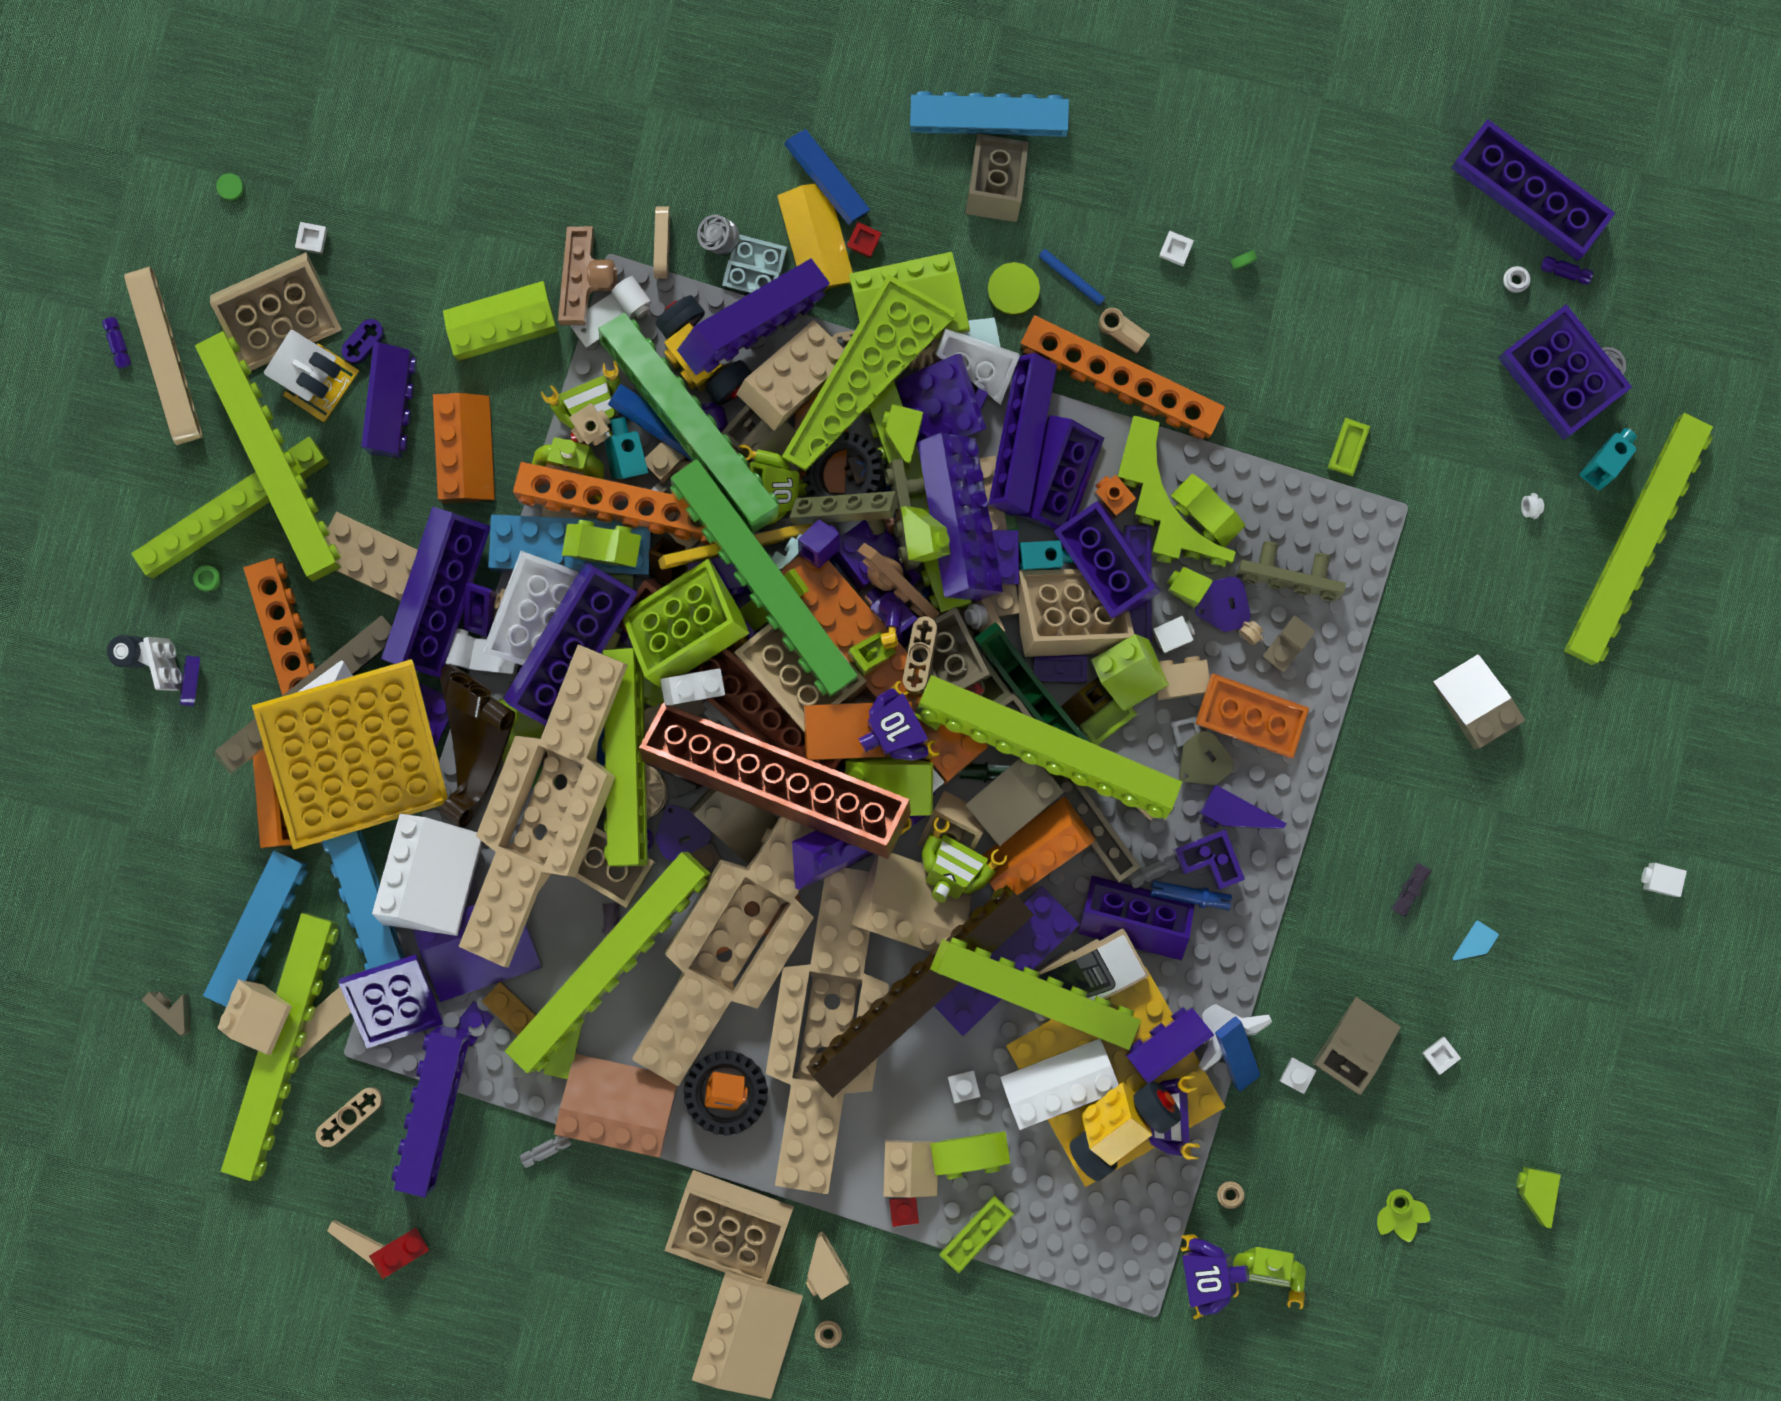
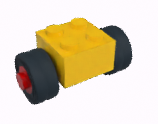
[655,295,752,405]
[1070,1081,1181,1181]

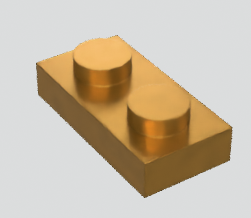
[481,982,536,1036]

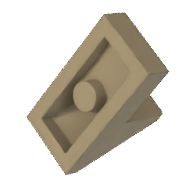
[1262,615,1315,673]
[142,991,191,1036]

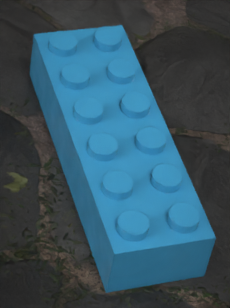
[488,515,653,578]

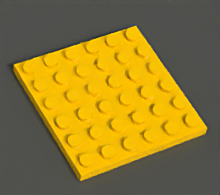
[252,659,448,850]
[1006,966,1226,1187]

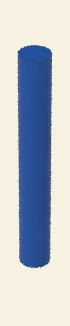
[1038,249,1106,306]

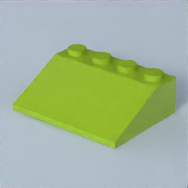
[849,252,970,338]
[622,559,749,689]

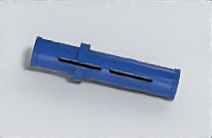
[1150,880,1232,911]

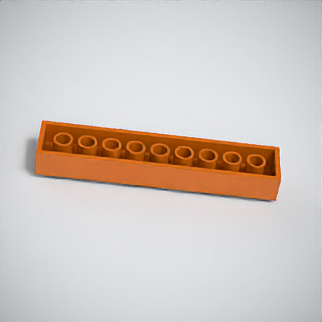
[781,556,988,785]

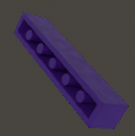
[988,353,1057,516]

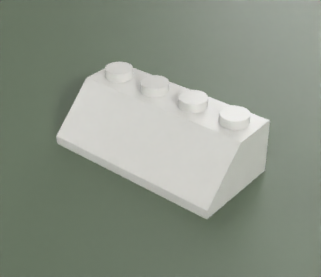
[1000,1039,1119,1130]

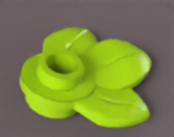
[1377,1189,1430,1242]

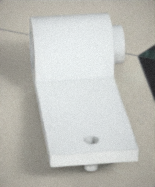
[570,276,652,349]
[445,629,518,675]

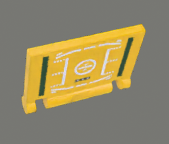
[283,343,360,423]

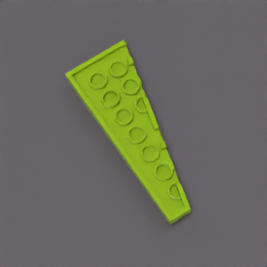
[782,274,957,471]

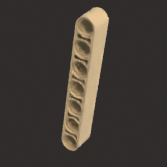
[124,266,203,445]

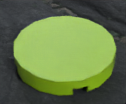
[988,262,1040,315]

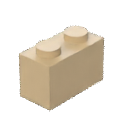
[1155,656,1210,701]

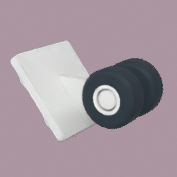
[264,330,341,401]
[107,635,182,691]

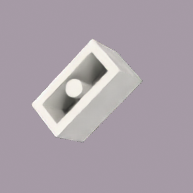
[660,668,725,706]

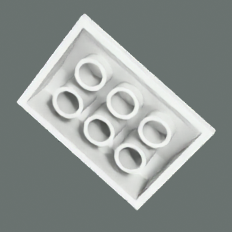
[372,814,482,936]

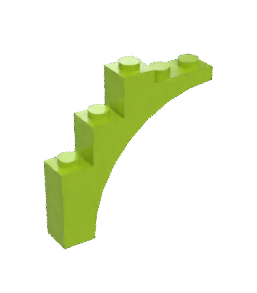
[1117,415,1236,567]

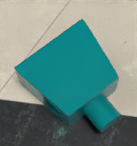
[605,417,648,479]
[1579,428,1637,491]
[1018,540,1074,571]

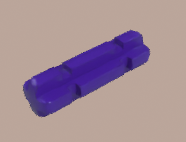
[1541,256,1593,285]
[102,317,131,368]

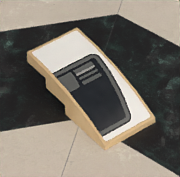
[1035,928,1149,1020]

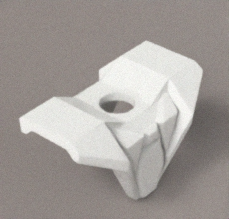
[1199,1004,1272,1072]

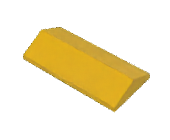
[777,184,853,291]

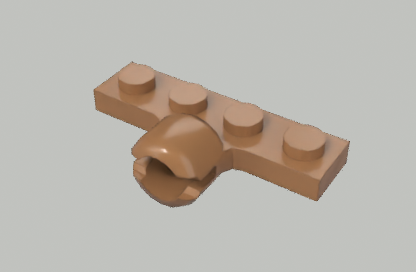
[558,226,617,325]
[857,543,940,620]

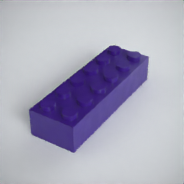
[1451,119,1615,261]
[677,258,830,375]
[917,433,1003,601]
[381,506,491,678]
[503,561,638,726]
[934,886,1080,1036]
[392,1025,472,1198]

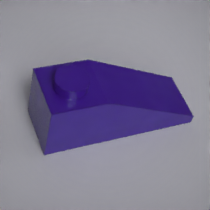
[1198,785,1287,829]

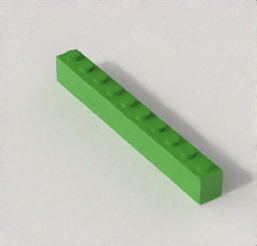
[598,312,779,534]
[670,459,858,699]

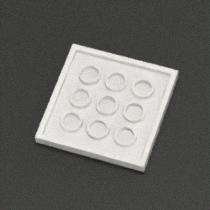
[483,551,579,666]

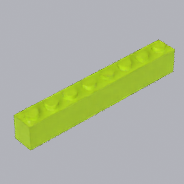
[131,436,330,579]
[602,648,648,867]
[930,937,1141,1050]

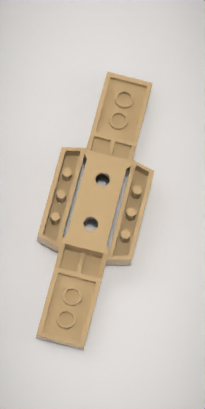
[459,645,628,967]
[632,816,815,1086]
[766,868,889,1194]

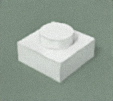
[295,222,328,254]
[1159,231,1194,266]
[1422,1037,1461,1075]
[1279,1057,1316,1094]
[948,1070,980,1103]

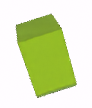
[847,631,897,677]

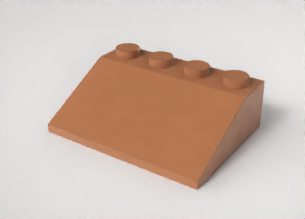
[554,1054,677,1158]

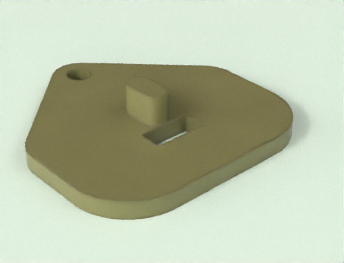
[1179,731,1234,785]

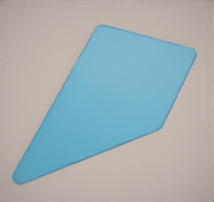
[1453,920,1499,960]

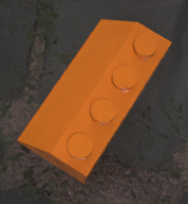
[433,393,495,504]
[253,749,322,848]
[982,796,1096,895]

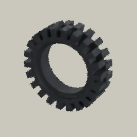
[802,431,887,497]
[683,1051,768,1136]

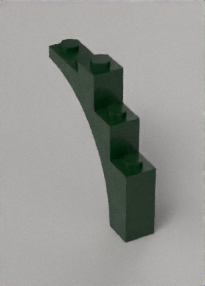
[975,622,1091,743]

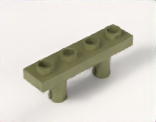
[885,459,926,570]
[790,491,898,535]
[1236,541,1346,601]

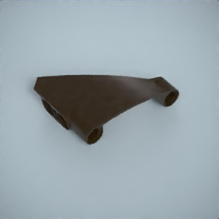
[439,664,515,828]

